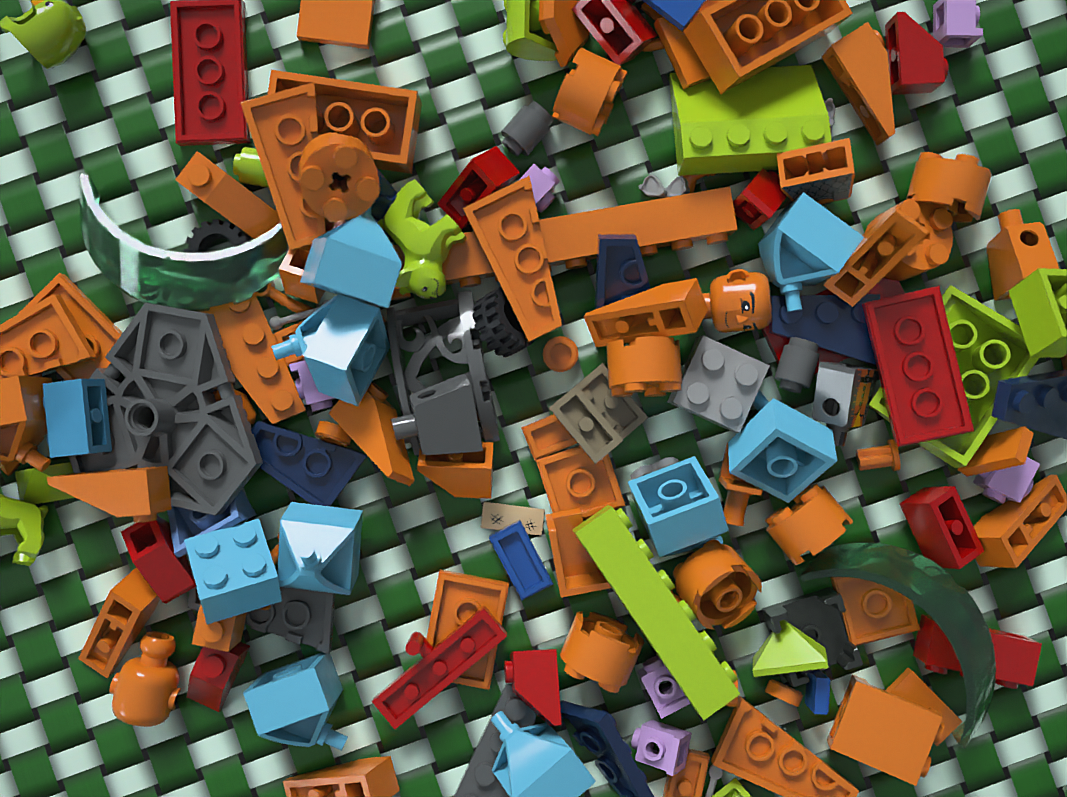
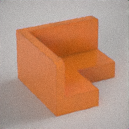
[545,508,611,598]

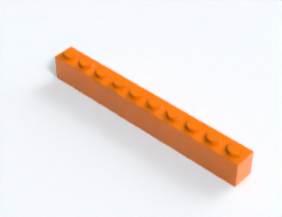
[391,186,738,300]

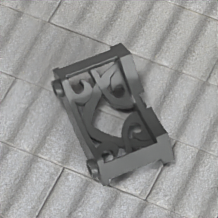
[384,290,500,455]

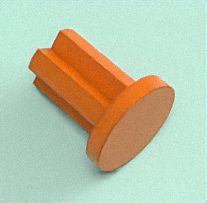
[856,439,901,471]

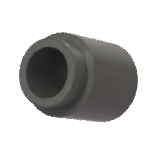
[501,101,553,157]
[774,337,820,393]

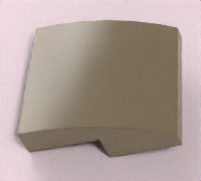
[549,363,648,464]

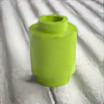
[233,147,269,187]

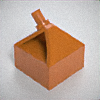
[0,375,53,472]

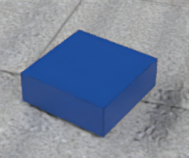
[805,669,830,715]

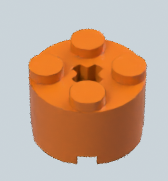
[552,48,628,136]
[299,133,380,222]
[906,152,992,223]
[865,198,953,281]
[606,336,682,397]
[765,484,853,565]
[673,540,762,629]
[560,611,644,693]

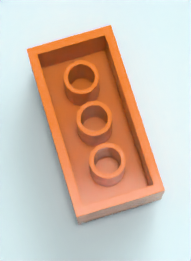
[684,0,853,94]
[268,70,422,174]

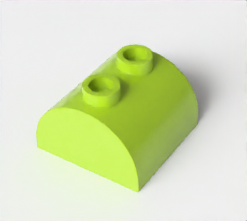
[503,0,558,61]

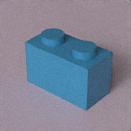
[43,379,112,458]

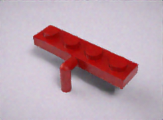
[372,605,507,729]

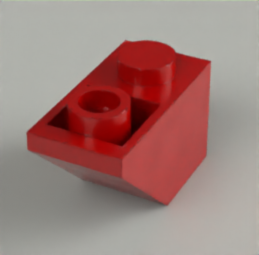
[121,516,196,604]

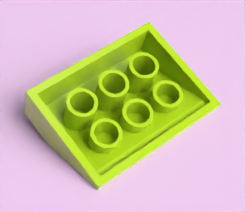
[669,65,832,176]
[868,285,1040,468]

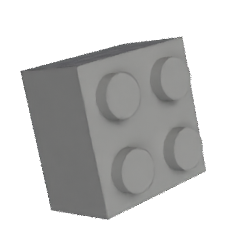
[667,336,770,432]

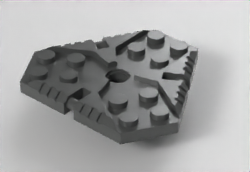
[69,303,263,516]

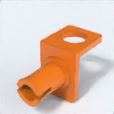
[718,443,763,526]

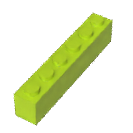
[572,505,740,720]

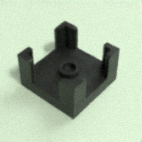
[762,587,863,687]

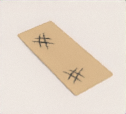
[481,502,545,535]

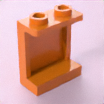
[827,674,945,786]

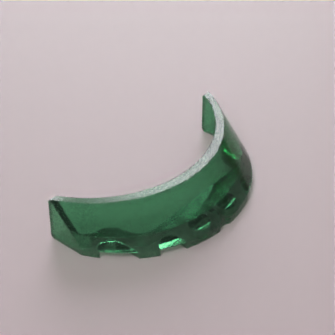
[80,172,290,312]
[798,543,996,749]

